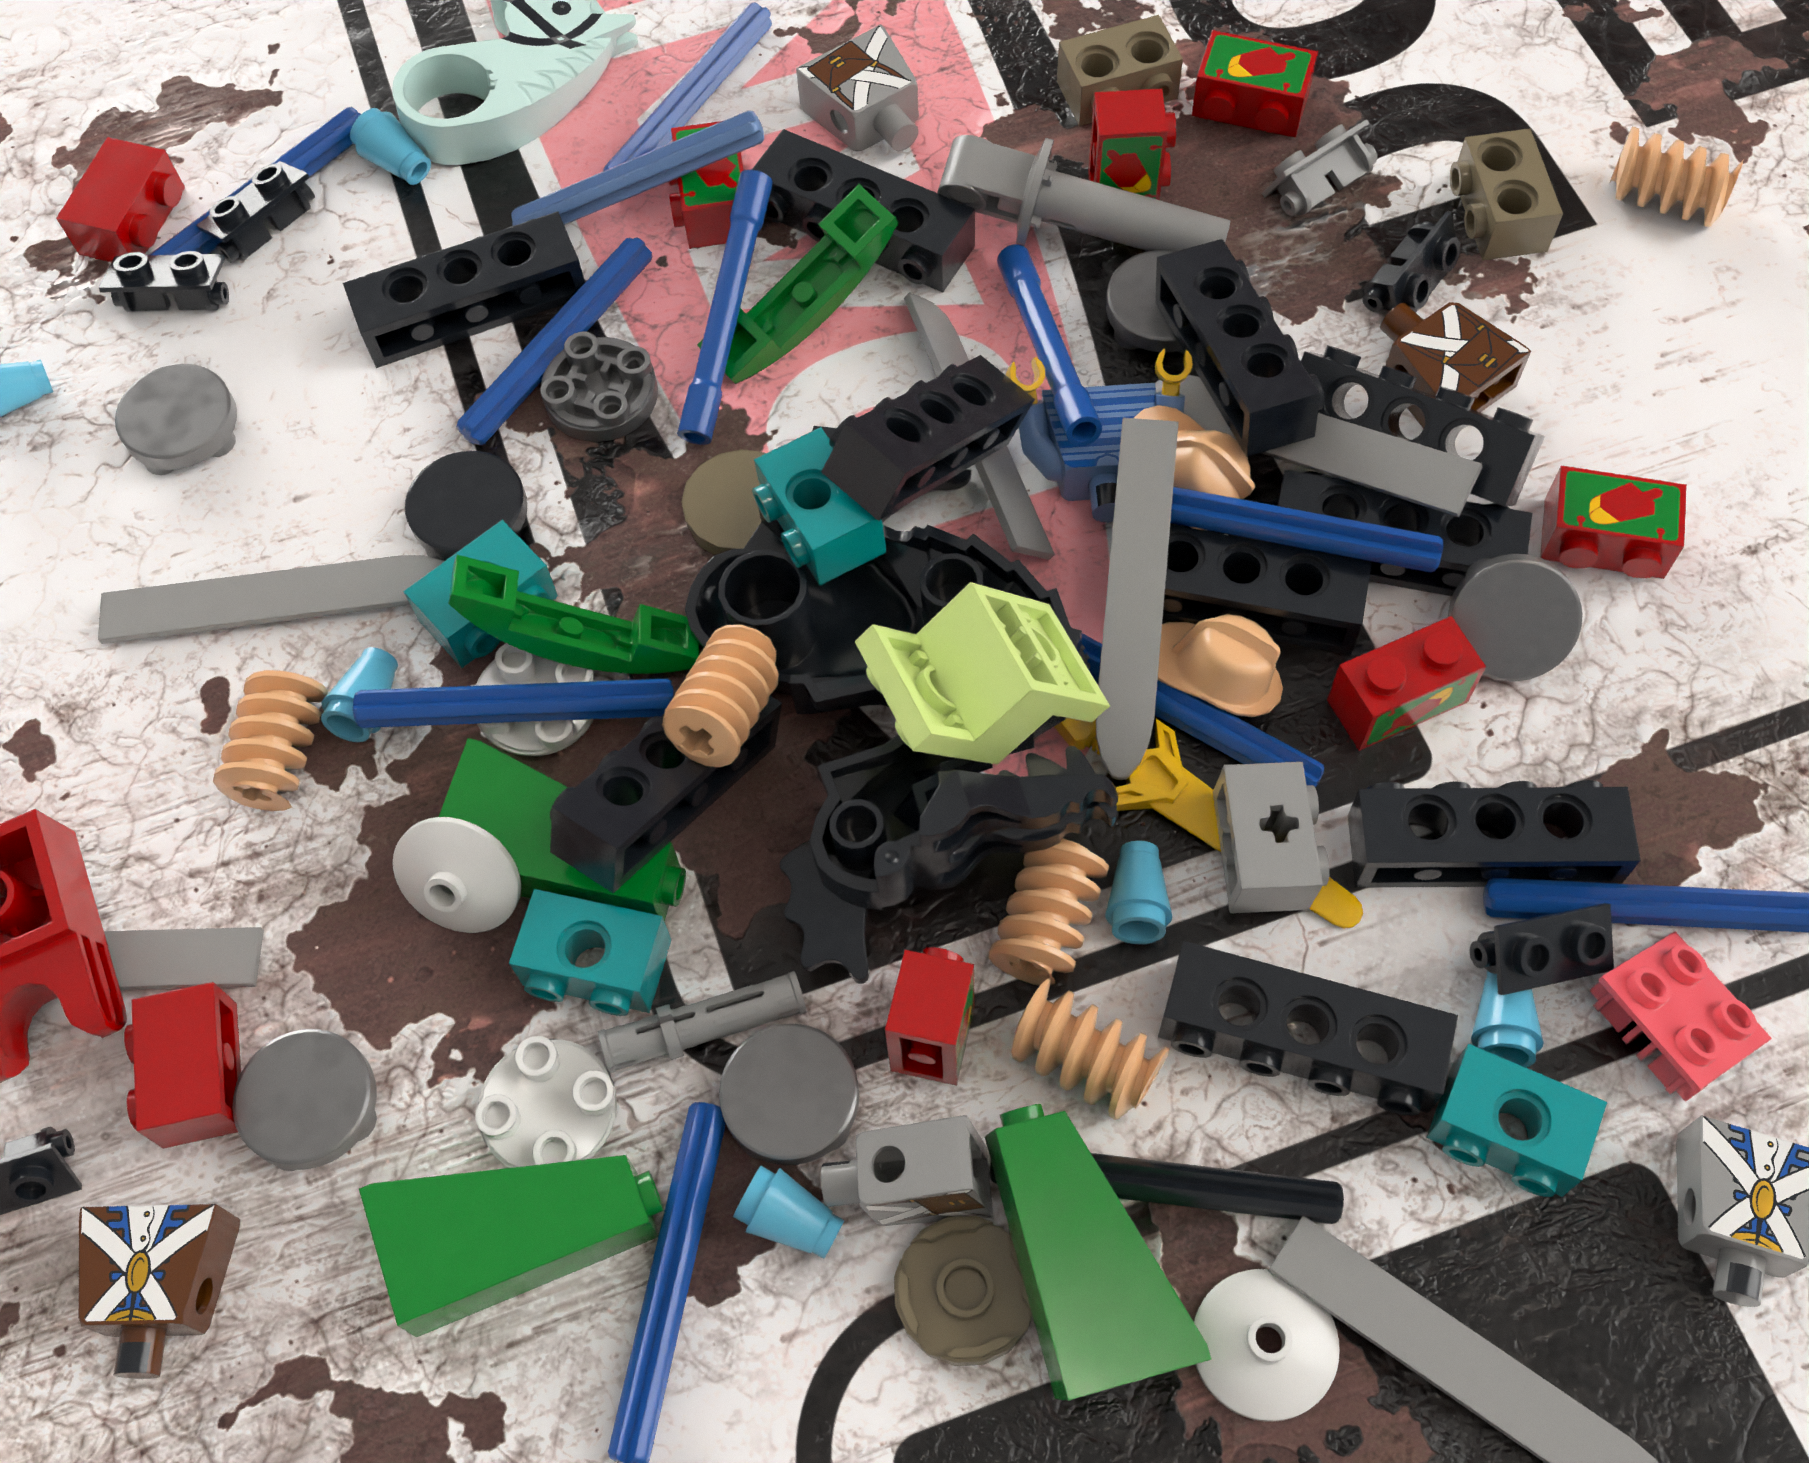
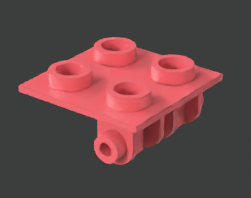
[1590,931,1772,1102]

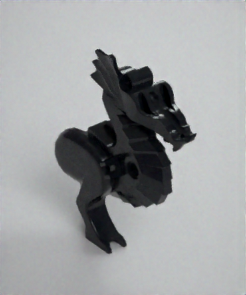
[685,426,1118,984]

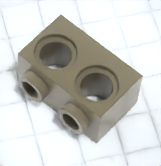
[1057,14,1183,126]
[1450,128,1563,261]

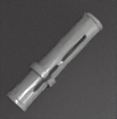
[598,971,807,1074]

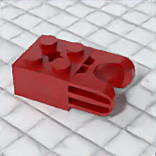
[0,809,127,1083]

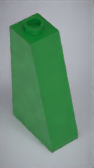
[439,738,686,921]
[985,1104,1212,1401]
[359,1155,664,1338]

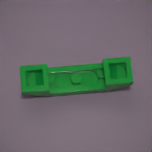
[697,184,899,384]
[448,554,699,674]

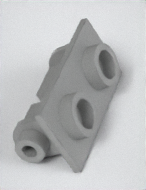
[1262,119,1378,216]

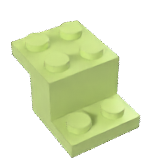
[855,582,1110,764]

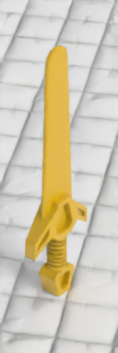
[1054,718,1363,929]

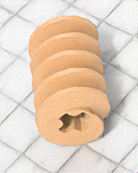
[1609,126,1744,227]
[662,625,779,767]
[213,670,328,811]
[989,838,1109,985]
[1011,979,1170,1120]

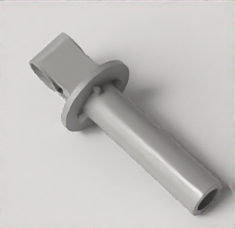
[937,135,1230,251]

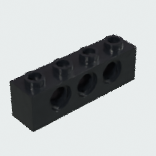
[752,129,975,293]
[343,211,585,368]
[1155,239,1324,457]
[1301,345,1545,507]
[821,355,1035,521]
[1276,470,1532,596]
[1162,524,1372,655]
[550,696,782,893]
[1347,780,1641,888]
[1158,941,1458,1116]

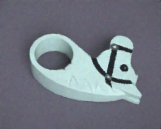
[392,0,638,165]

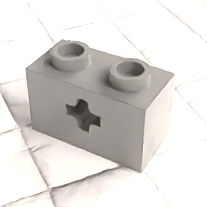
[1213,762,1329,913]

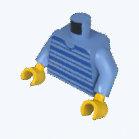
[1006,349,1193,523]

